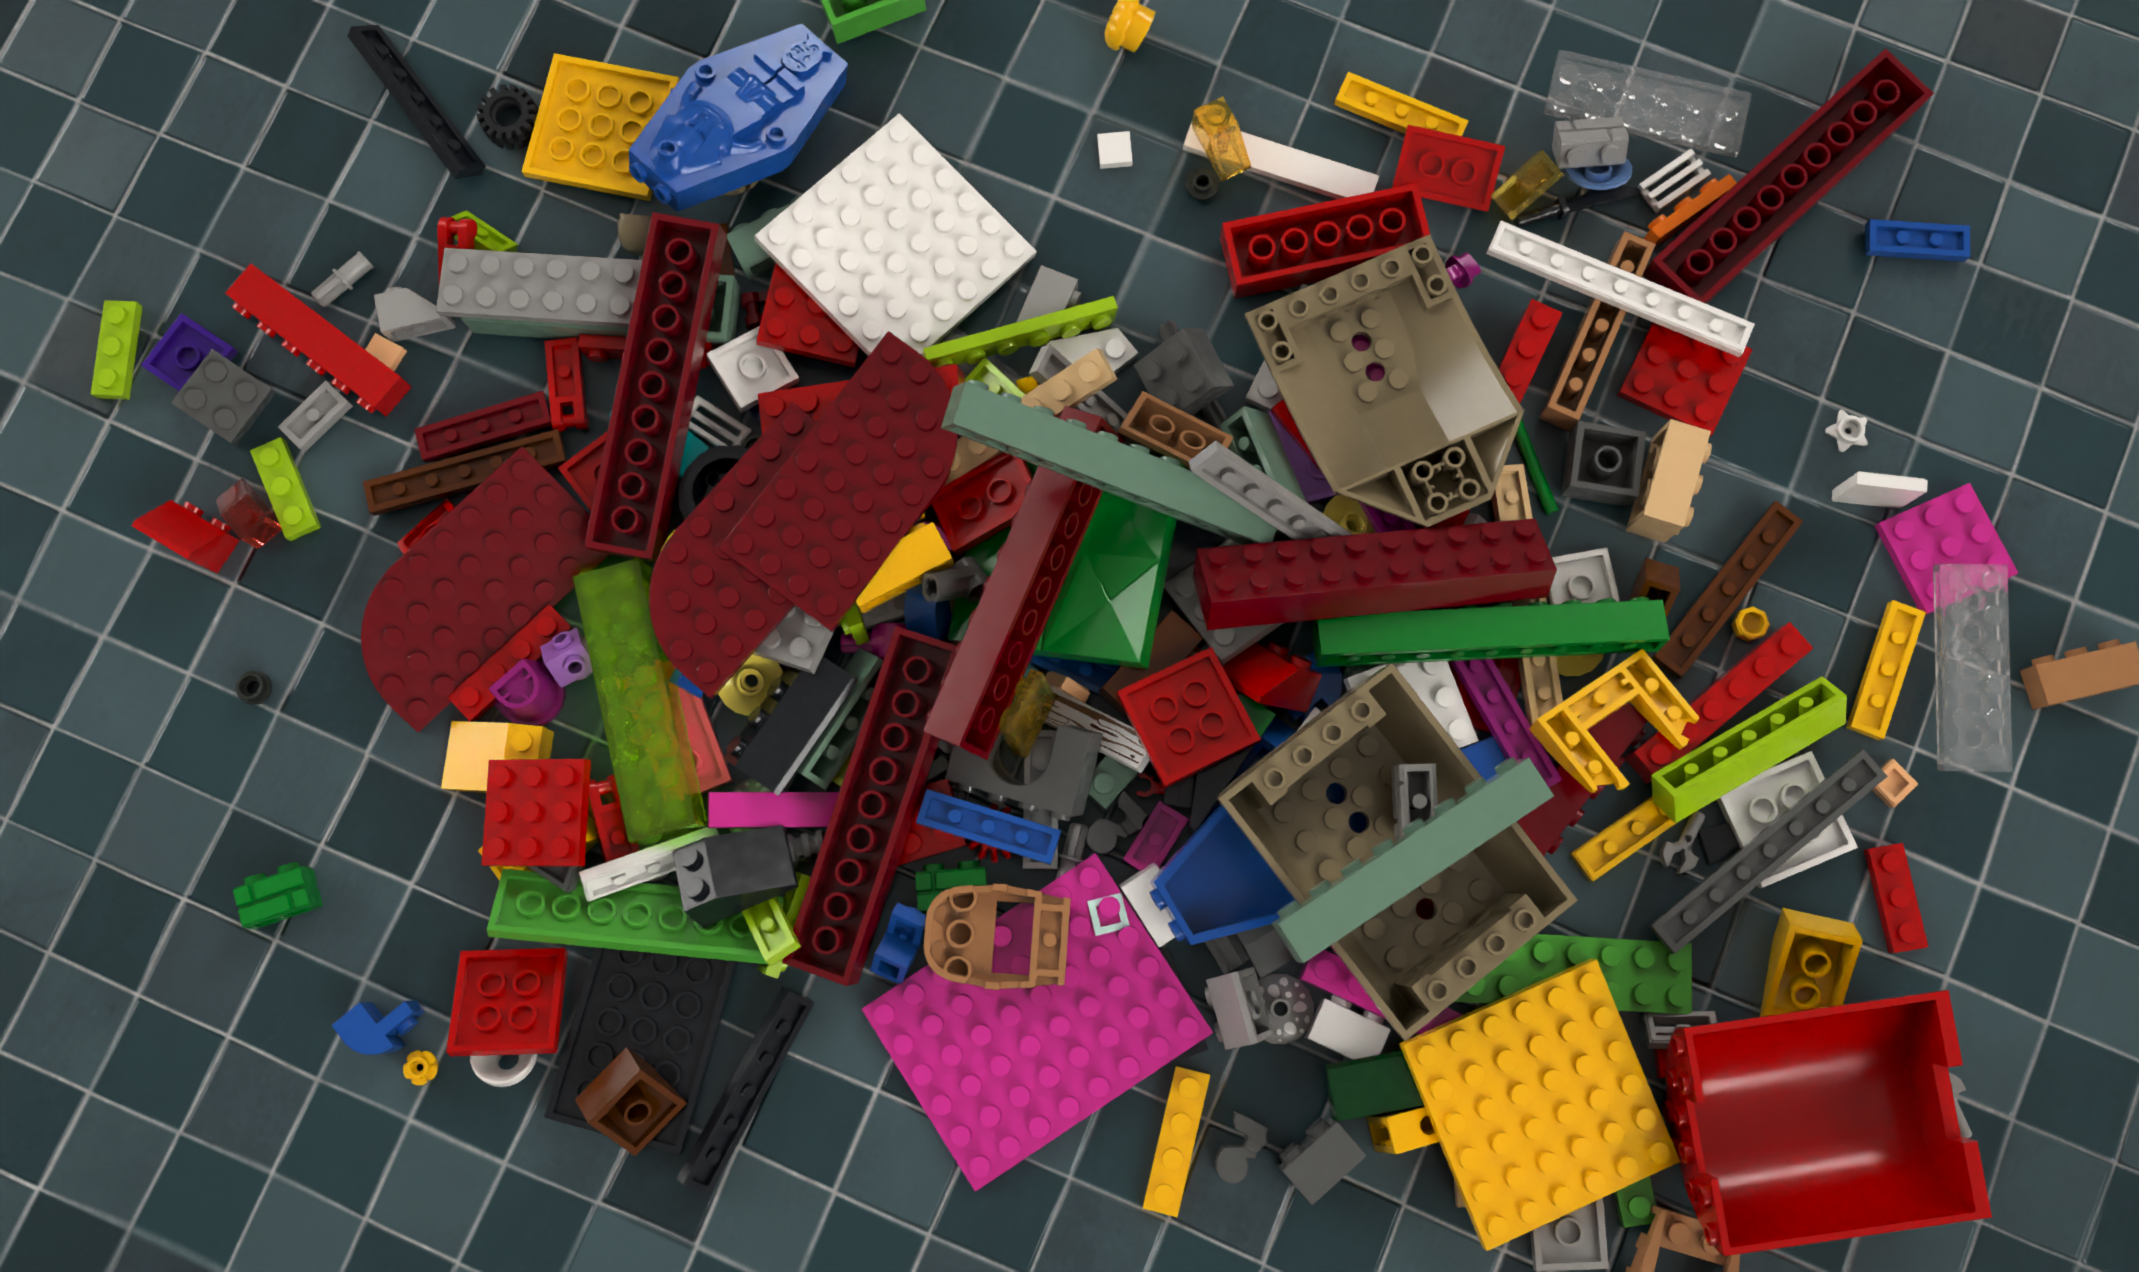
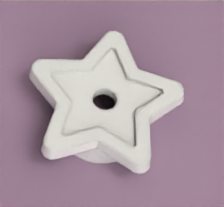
[1825,410,1868,452]

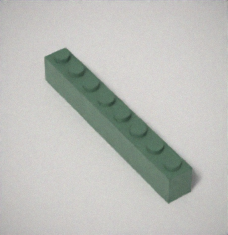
[1272,756,1554,963]

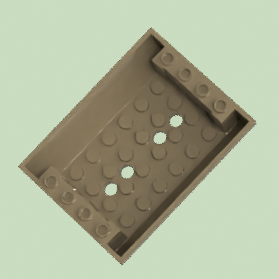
[1217,663,1578,1041]

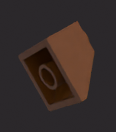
[575,1047,687,1156]

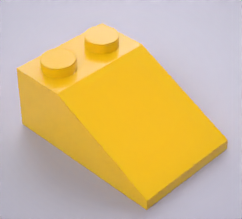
[441,721,554,793]
[1760,908,1863,1016]

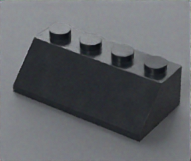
[724,656,858,796]

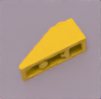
[856,522,954,614]

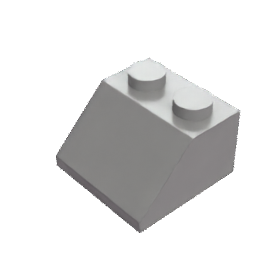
[1205,966,1274,1050]

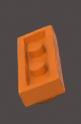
[1644,174,1737,248]

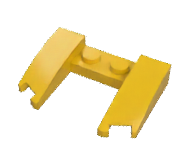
[1529,648,1699,793]

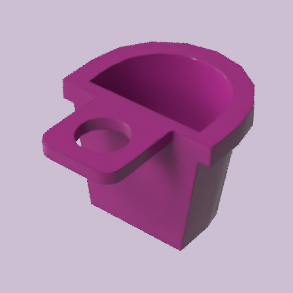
[489,659,566,726]

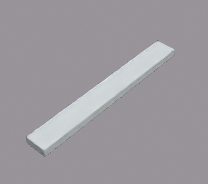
[1486,221,1755,357]

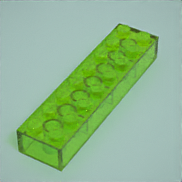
[573,558,708,846]

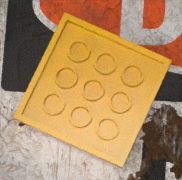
[521,53,680,201]

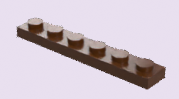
[363,429,568,516]
[1651,501,1803,679]

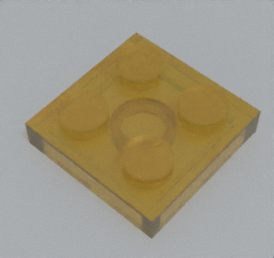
[999,668,1057,758]

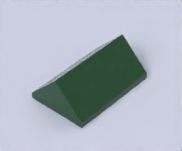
[1325,1050,1424,1122]

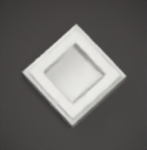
[1097,131,1133,169]

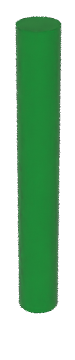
[1515,418,1559,515]

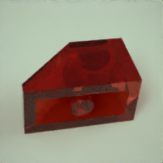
[216,478,282,549]

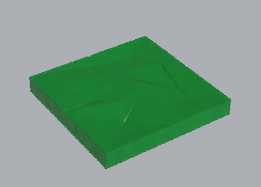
[947,459,1187,669]

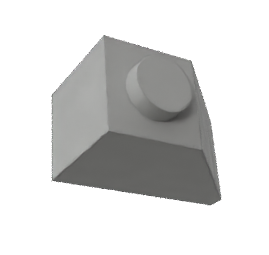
[1017,265,1082,322]
[374,287,456,342]

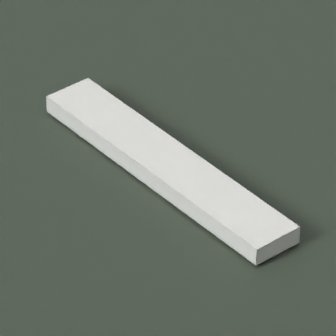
[1183,117,1379,199]

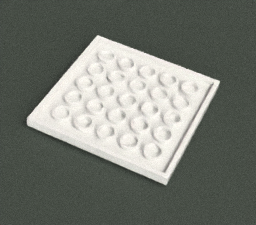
[754,113,1037,356]

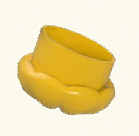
[1104,0,1156,53]

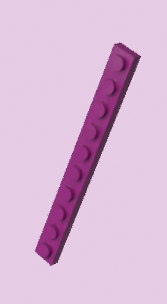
[1358,502,1562,787]

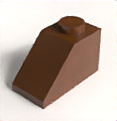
[1629,558,1680,618]

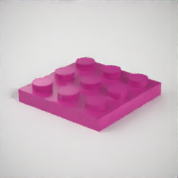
[1874,483,2019,615]

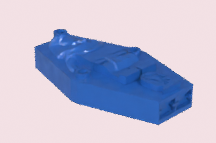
[629,23,848,212]
[1149,783,1366,945]

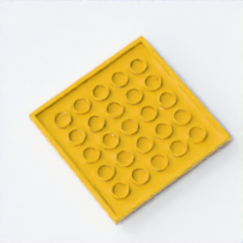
[1399,958,1680,1251]

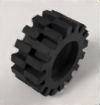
[477,84,539,150]

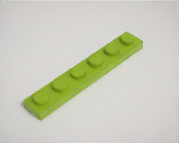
[923,296,1118,367]

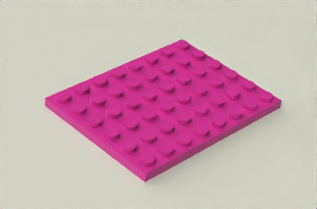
[861,853,1213,1192]

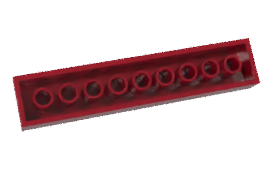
[1643,48,1934,304]
[584,212,727,563]
[923,405,1125,760]
[1193,518,1557,630]
[782,626,957,986]

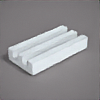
[1637,149,1711,213]
[688,395,753,447]

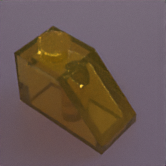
[1192,96,1251,182]
[1490,150,1564,221]

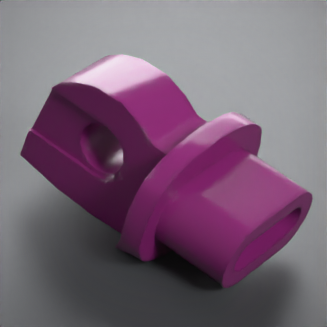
[1445,252,1481,288]

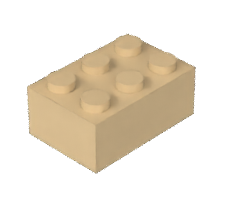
[1625,419,1712,543]

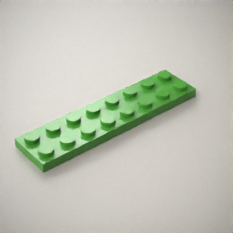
[487,869,784,965]
[1454,934,1692,1014]

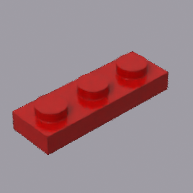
[1864,843,1929,953]

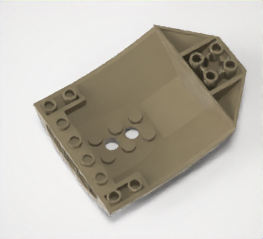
[1244,234,1525,528]

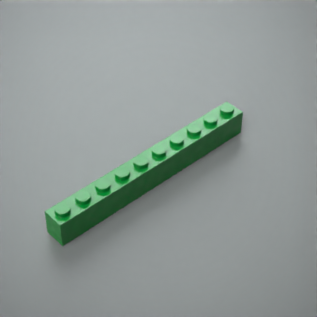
[1311,597,1670,667]

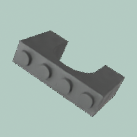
[945,716,1103,821]

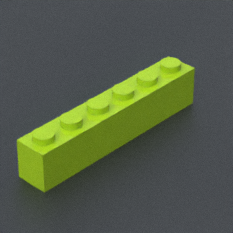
[1651,676,1847,823]

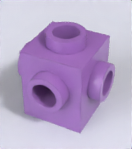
[540,627,599,688]

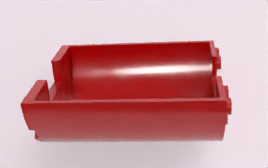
[1662,990,1992,1256]

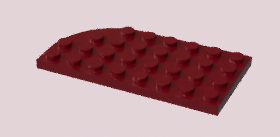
[719,331,958,633]
[649,402,817,699]
[361,446,609,732]

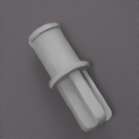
[311,251,374,307]
[1055,823,1089,880]

